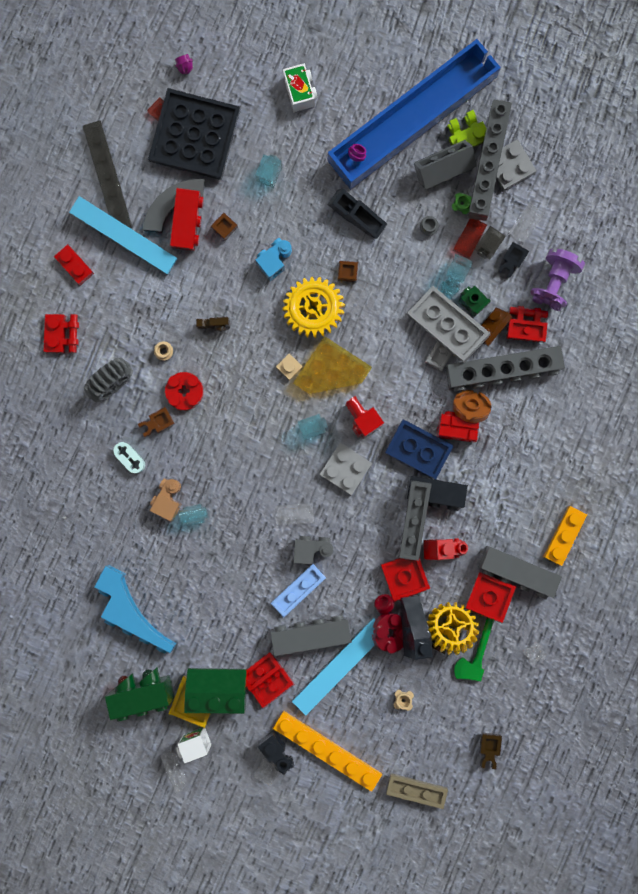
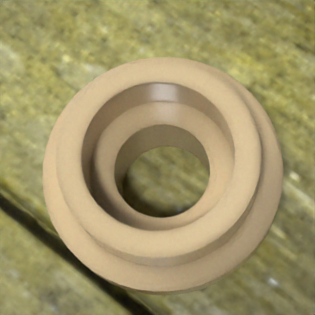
[154,341,173,361]

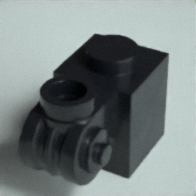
[257,730,295,775]

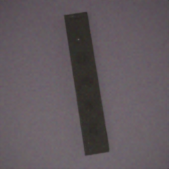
[82,120,133,228]

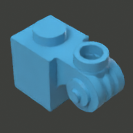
[255,238,292,282]

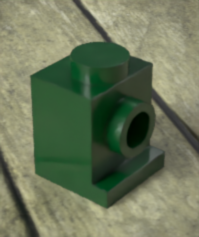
[459,286,491,317]

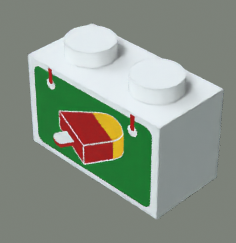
[283,63,317,113]
[176,727,211,764]

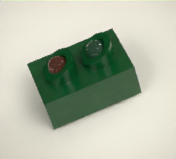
[105,667,175,722]

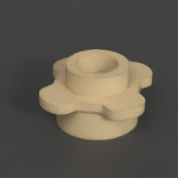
[393,690,414,711]

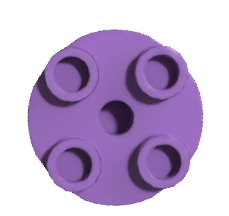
[530,249,585,311]

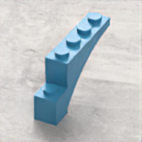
[95,565,177,654]

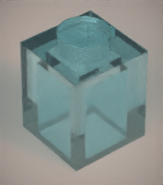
[255,154,282,188]
[298,414,328,441]

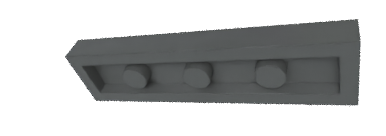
[399,480,431,561]

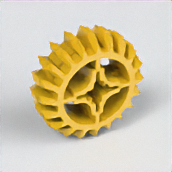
[427,602,479,655]

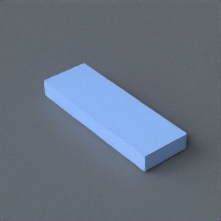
[271,564,326,618]

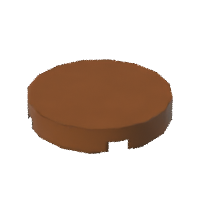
[453,390,491,423]

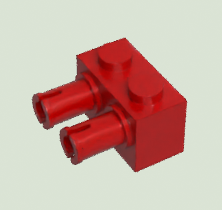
[345,396,384,439]

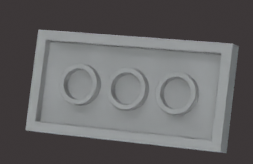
[407,286,490,363]

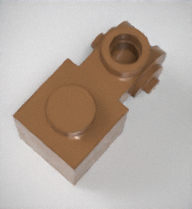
[150,478,182,521]

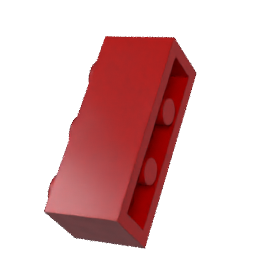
[170,188,204,251]

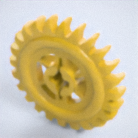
[282,277,345,338]

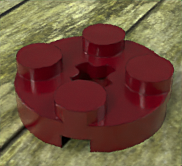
[372,613,403,654]

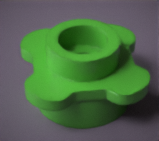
[452,193,472,214]

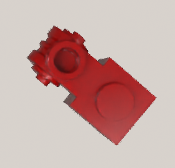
[423,538,468,560]

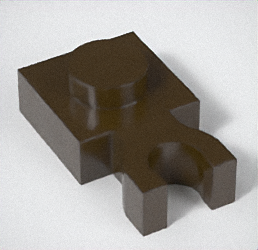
[196,317,230,332]
[479,732,502,770]

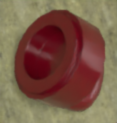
[374,594,395,615]

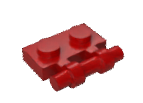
[506,306,548,343]
[44,314,79,353]

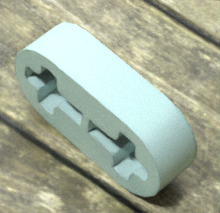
[113,442,145,474]

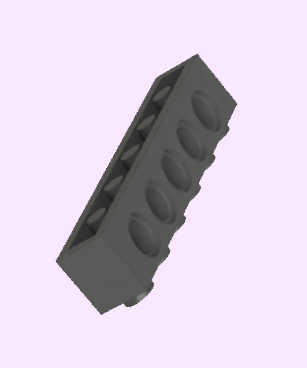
[468,99,512,221]
[445,346,565,392]

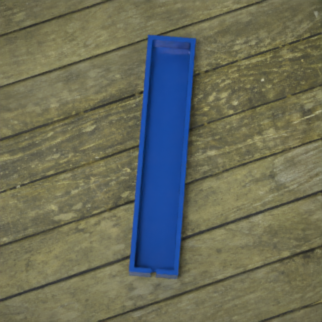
[327,39,501,190]

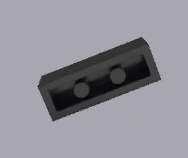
[405,476,468,511]

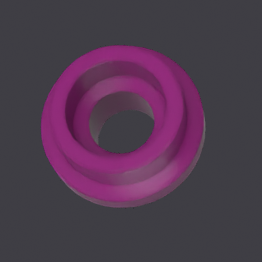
[348,144,366,162]

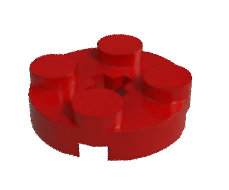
[165,372,204,411]

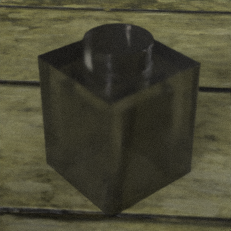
[474,226,506,260]

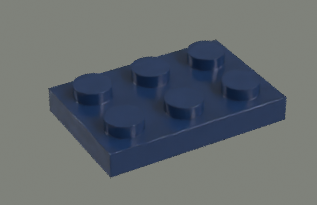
[385,419,453,480]

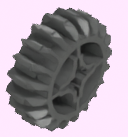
[84,358,133,402]

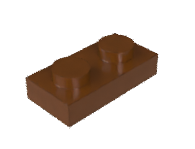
[481,307,512,346]

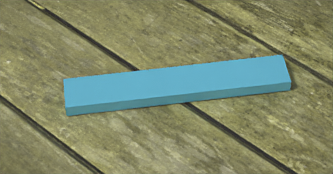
[69,196,178,274]
[292,617,376,715]

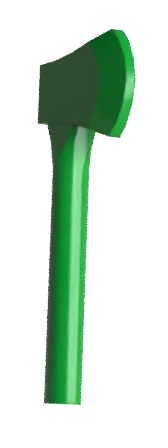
[454,618,494,682]

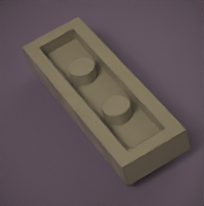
[386,773,448,809]

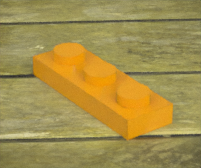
[543,506,587,566]

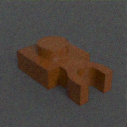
[138,407,175,437]

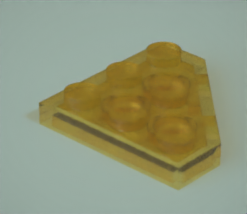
[293,336,372,395]

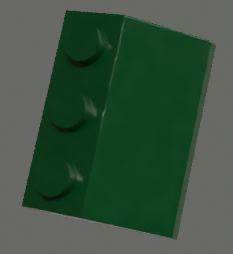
[184,668,247,714]

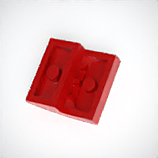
[246,652,295,708]

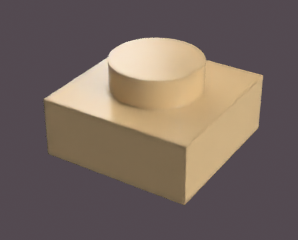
[276,354,303,381]

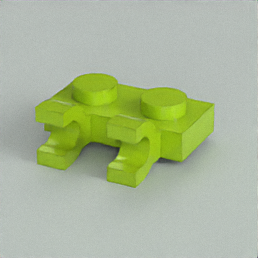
[447,110,486,148]

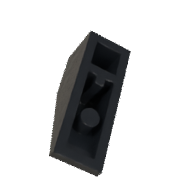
[400,595,433,660]

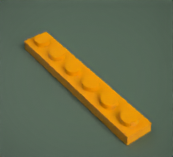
[273,710,382,792]

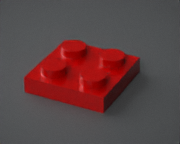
[380,558,430,602]
[465,572,516,624]

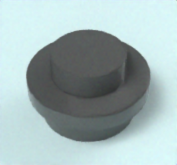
[420,216,439,235]

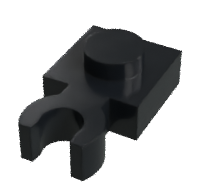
[498,242,529,278]

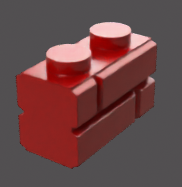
[436,411,479,443]

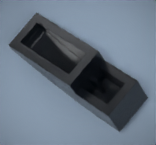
[327,188,387,239]

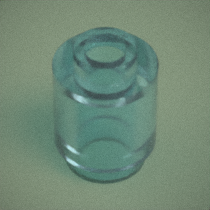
[179,504,208,526]

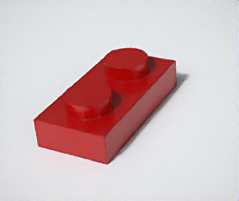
[54,244,94,286]

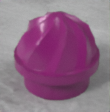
[175,54,193,74]

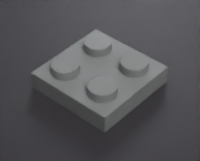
[496,139,536,191]
[319,443,372,495]

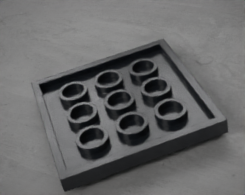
[148,88,241,180]

